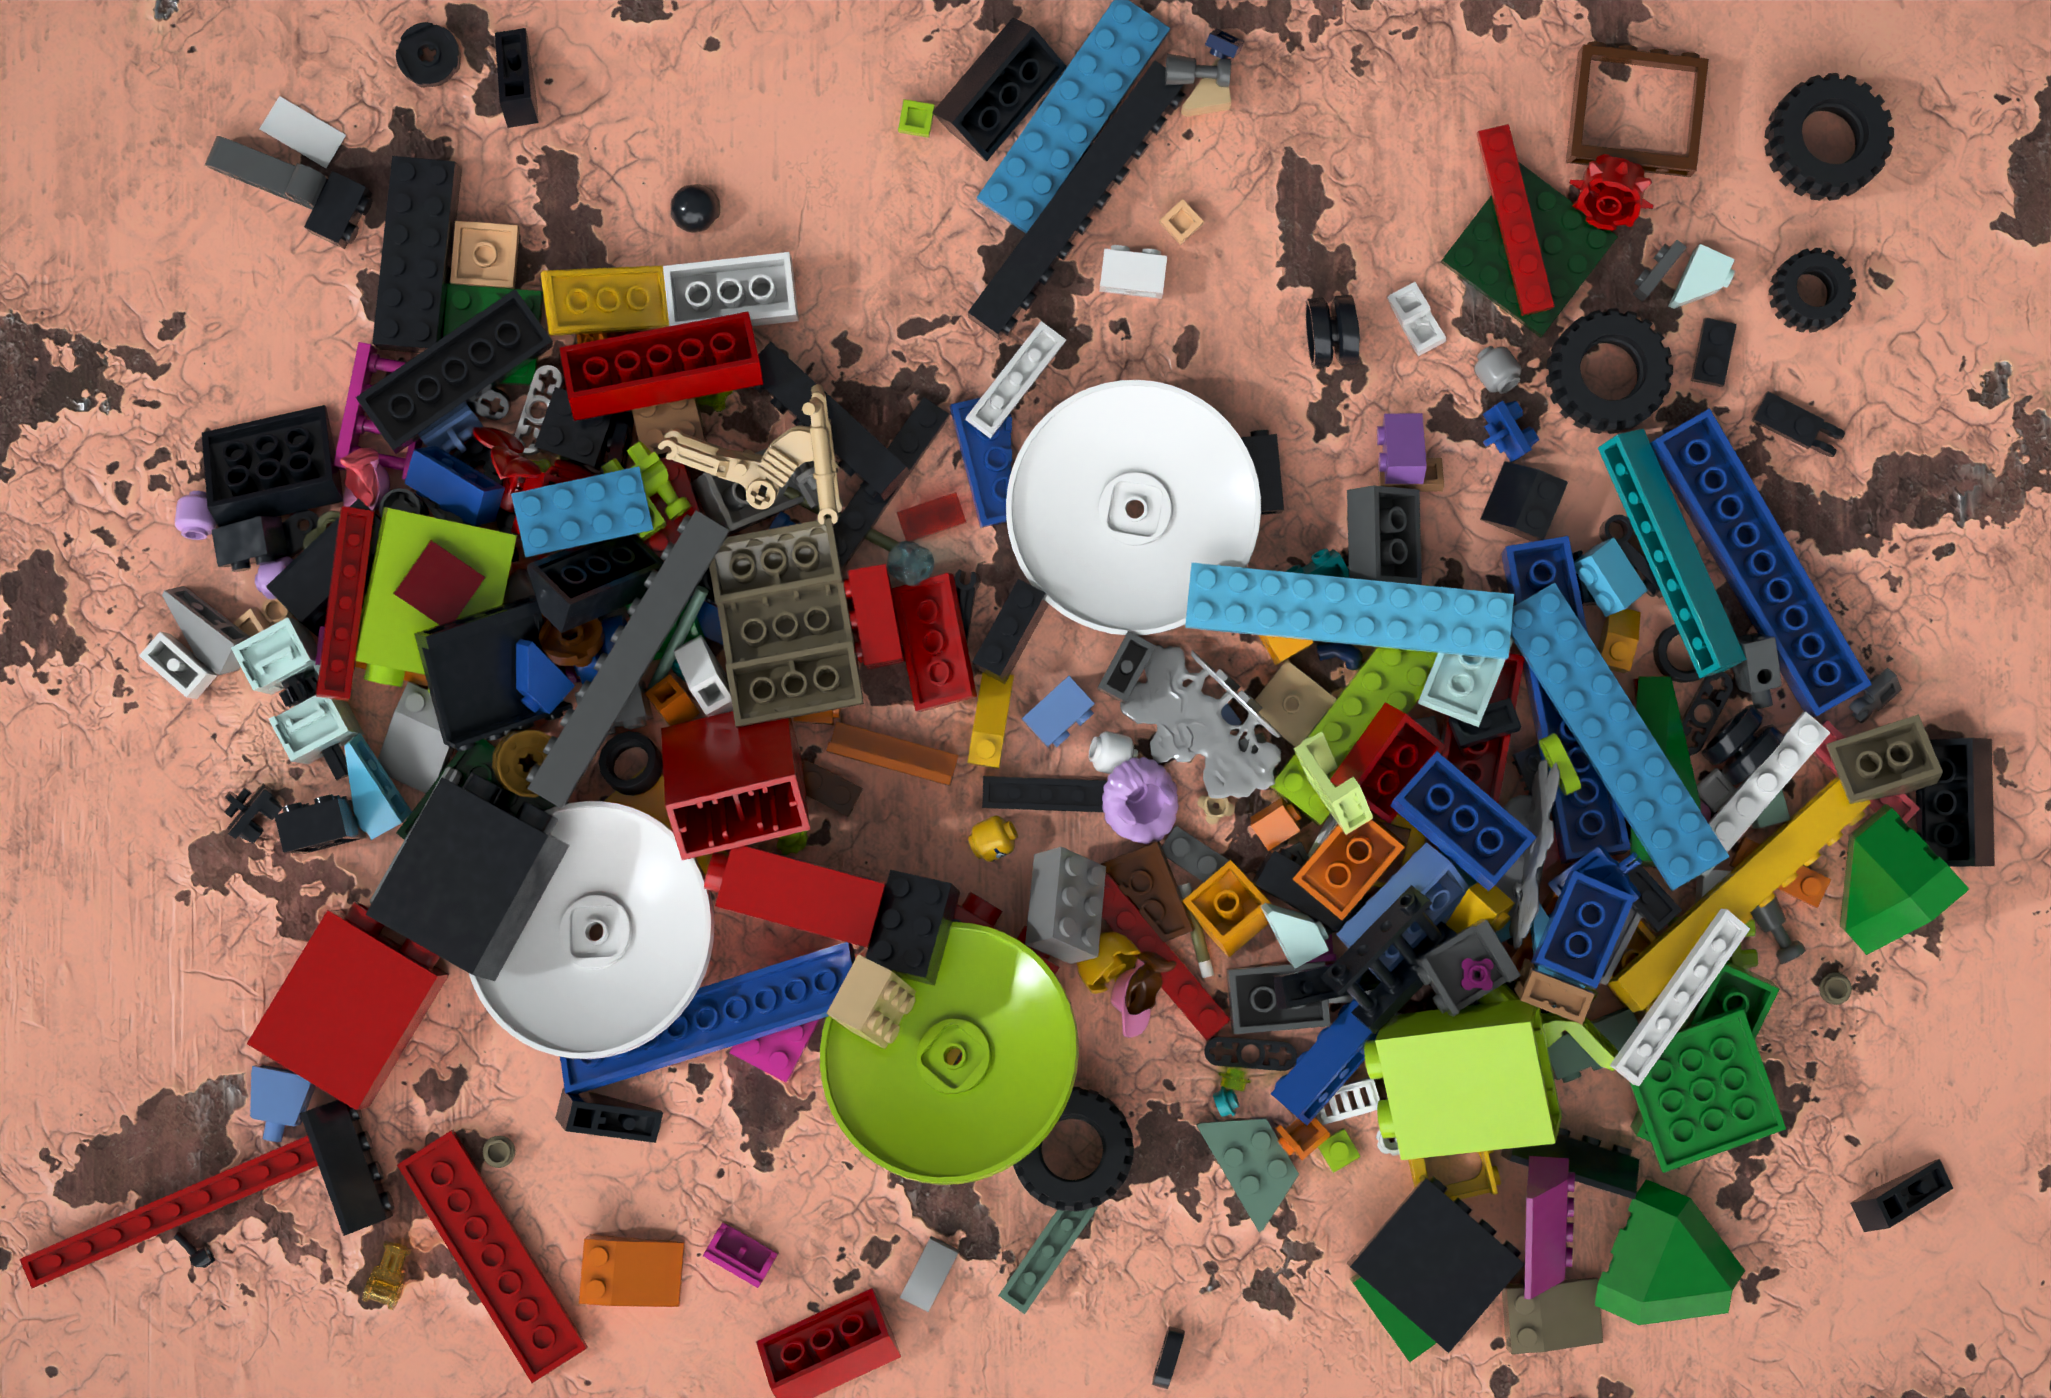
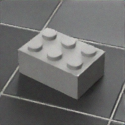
[1025,847,1106,964]

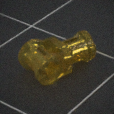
[362,1241,412,1311]

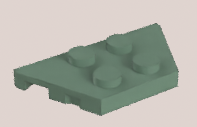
[1196,1118,1299,1232]

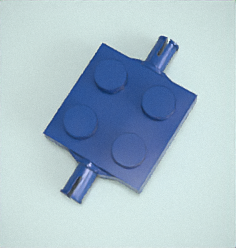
[1548,844,1642,919]

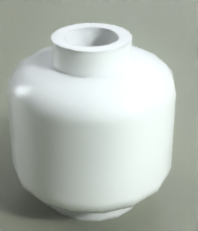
[1088,731,1138,774]

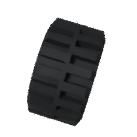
[1768,248,1857,333]

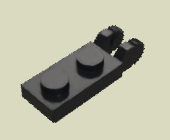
[1752,391,1846,457]

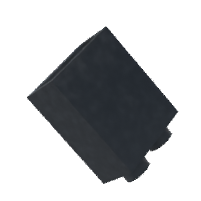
[366,772,570,981]

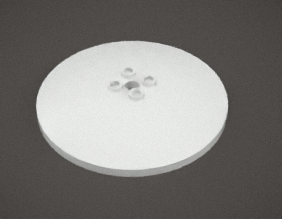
[1006,380,1261,635]
[469,801,715,1059]

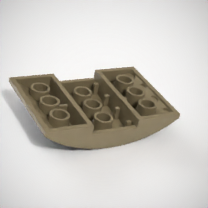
[709,518,864,728]

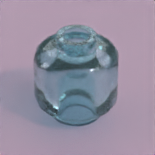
[887,540,934,586]

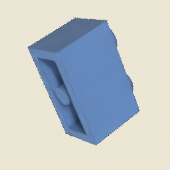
[1022,676,1095,748]

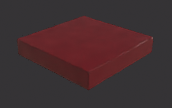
[393,540,485,625]

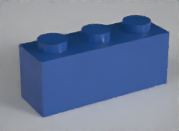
[405,446,505,527]

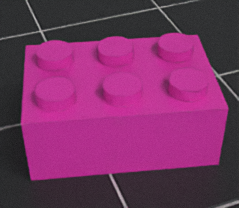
[729,1019,820,1082]

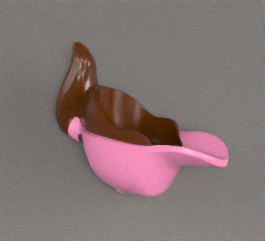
[1111,951,1176,1038]

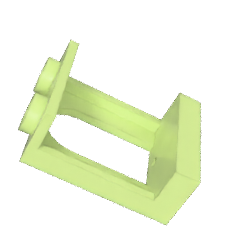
[1294,731,1373,835]

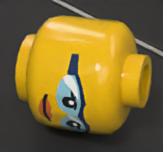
[968,815,1018,862]

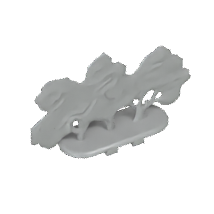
[1120,645,1282,798]
[1496,760,1560,949]

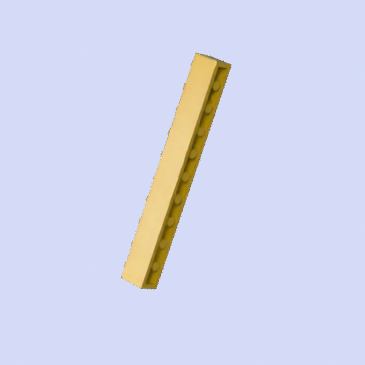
[1608,776,1871,1012]

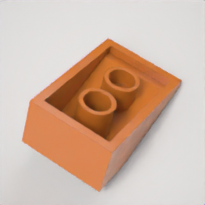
[1293,817,1405,921]
[579,1235,685,1307]

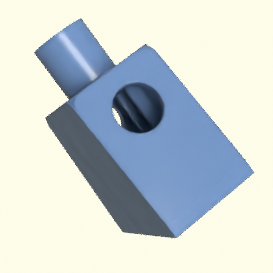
[250,1064,316,1142]

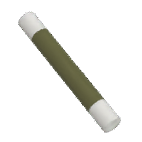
[1178,883,1214,978]

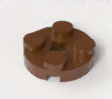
[539,618,605,667]

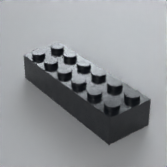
[372,156,462,353]
[356,289,553,454]

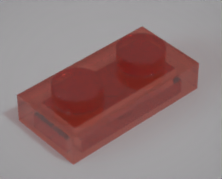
[896,492,967,543]

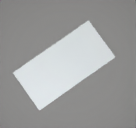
[260,96,346,168]

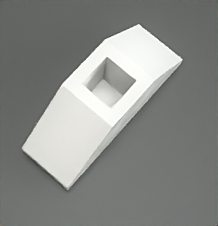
[674,635,733,717]

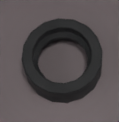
[1653,624,1700,683]
[599,731,663,796]

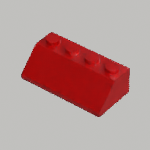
[756,1288,901,1398]

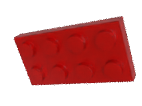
[892,573,977,712]

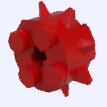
[1569,154,1654,231]

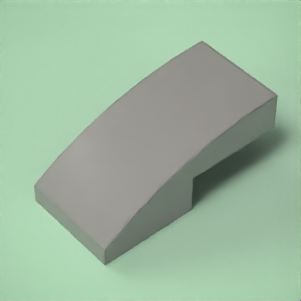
[900,1236,959,1312]

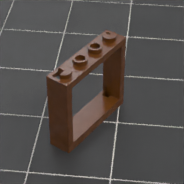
[1566,41,1709,177]

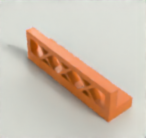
[826,721,959,786]

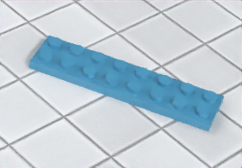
[977,0,1170,234]

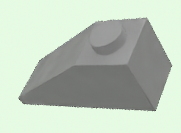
[162,586,250,675]

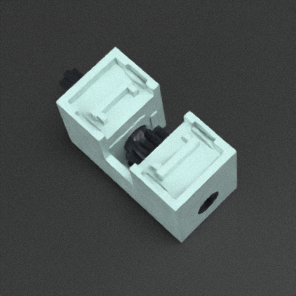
[231,617,364,781]

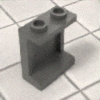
[1415,919,1521,1017]

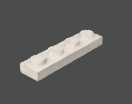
[965,321,1066,439]

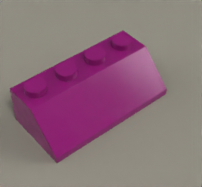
[1524,1156,1575,1299]

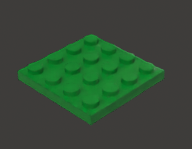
[1618,1007,1786,1173]

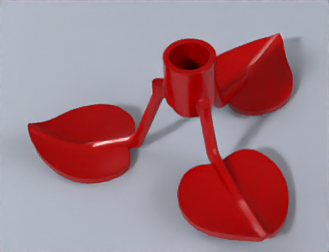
[472,427,596,513]

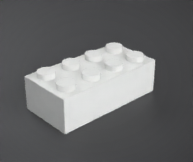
[663,252,799,326]

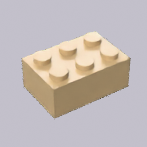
[826,954,916,1049]

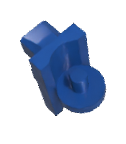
[1483,401,1539,463]

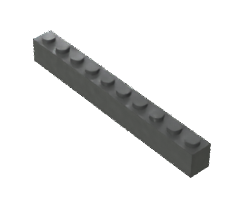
[526,510,729,809]

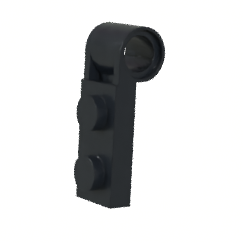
[1599,515,1663,598]

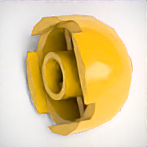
[1077,932,1141,994]

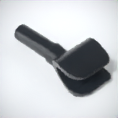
[174,1232,215,1268]

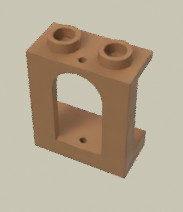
[1513,958,1595,1025]

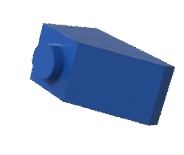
[516,639,575,714]

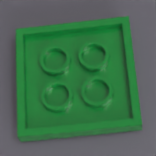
[443,284,543,386]

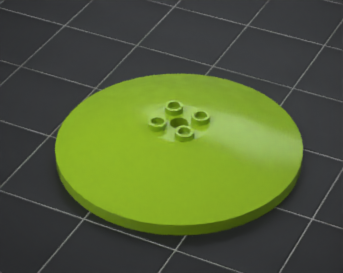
[820,922,1079,1185]

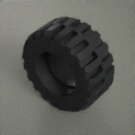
[1764,73,1894,201]
[1546,308,1673,434]
[1013,1086,1134,1212]

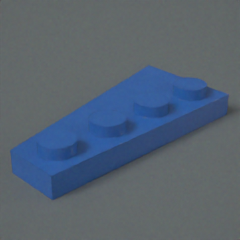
[949,398,1012,528]

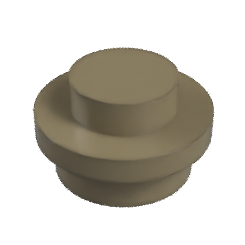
[1819,973,1852,1005]
[483,1136,515,1168]

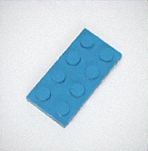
[511,466,654,558]

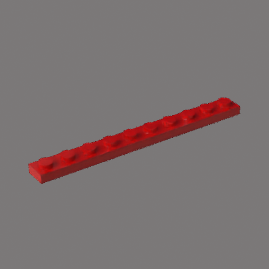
[20,1135,318,1289]

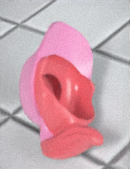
[340,448,390,511]

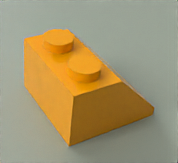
[1182,860,1271,957]

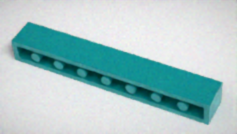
[1598,428,1747,679]

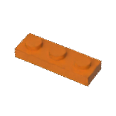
[1729,837,1831,908]

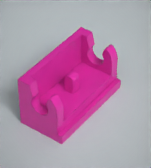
[703,1222,778,1288]

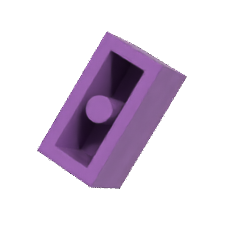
[1377,413,1427,484]

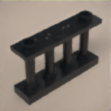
[1320,885,1457,1034]

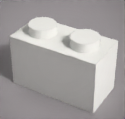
[1099,245,1167,299]
[139,632,218,699]

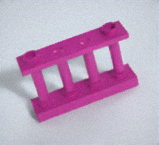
[333,342,423,480]

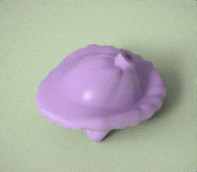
[1102,757,1179,844]

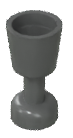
[1165,53,1231,88]
[1750,896,1806,964]

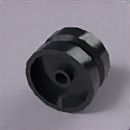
[1305,295,1360,369]
[1701,704,1784,785]

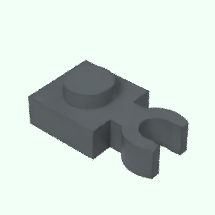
[1849,668,1902,723]

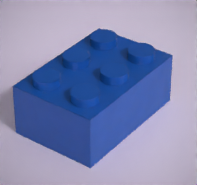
[1531,871,1635,989]

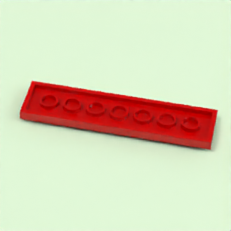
[397,1130,588,1383]

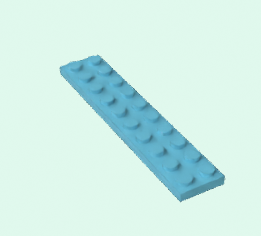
[1185,563,1514,660]

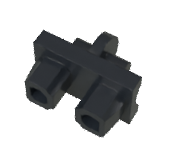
[224,783,282,843]

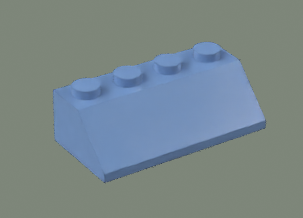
[1336,842,1470,981]

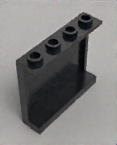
[414,595,573,751]
[1347,1175,1524,1353]

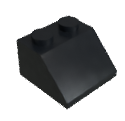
[1480,461,1568,542]

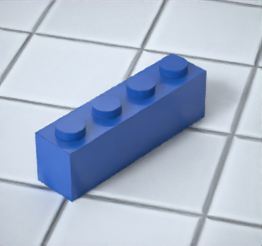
[1271,999,1379,1126]

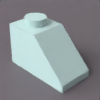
[1668,244,1735,309]
[1260,903,1329,969]

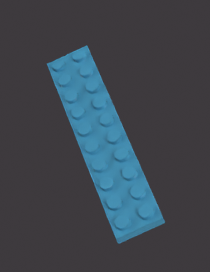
[1511,583,1729,891]

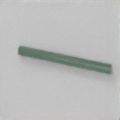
[646,586,709,691]

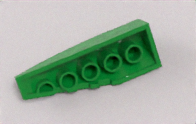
[1630,676,1701,867]

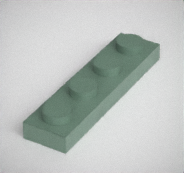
[998,1207,1098,1314]

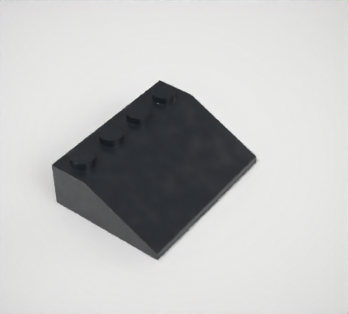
[202,405,344,527]

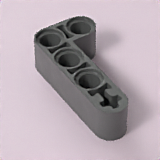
[205,136,328,210]

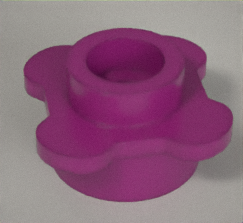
[1461,958,1494,991]

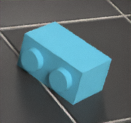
[1574,537,1648,617]

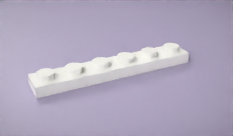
[1700,712,1830,878]
[1610,908,1750,1086]

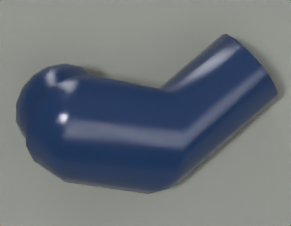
[1316,642,1363,670]

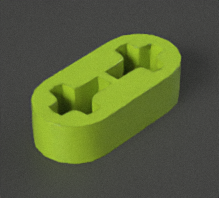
[1539,733,1581,795]

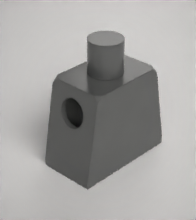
[1732,633,1782,709]

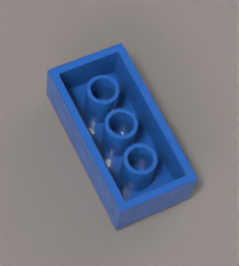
[1390,751,1537,891]

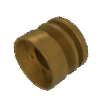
[492,729,551,797]

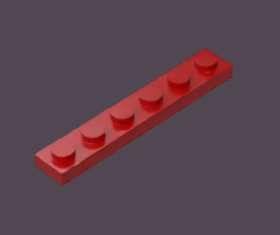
[1477,124,1554,316]
[316,506,374,701]
[1102,874,1231,1041]

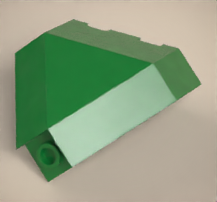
[1840,804,1969,955]
[1595,1179,1746,1325]

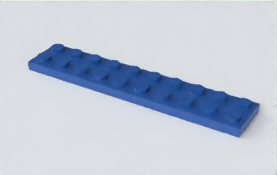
[560,942,855,1094]

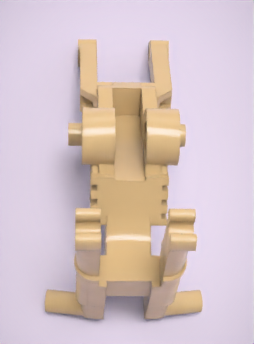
[658,384,843,524]

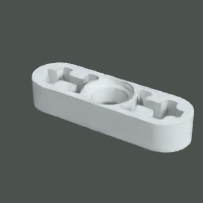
[514,365,564,455]

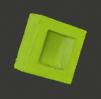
[898,99,935,138]
[1318,1128,1361,1173]

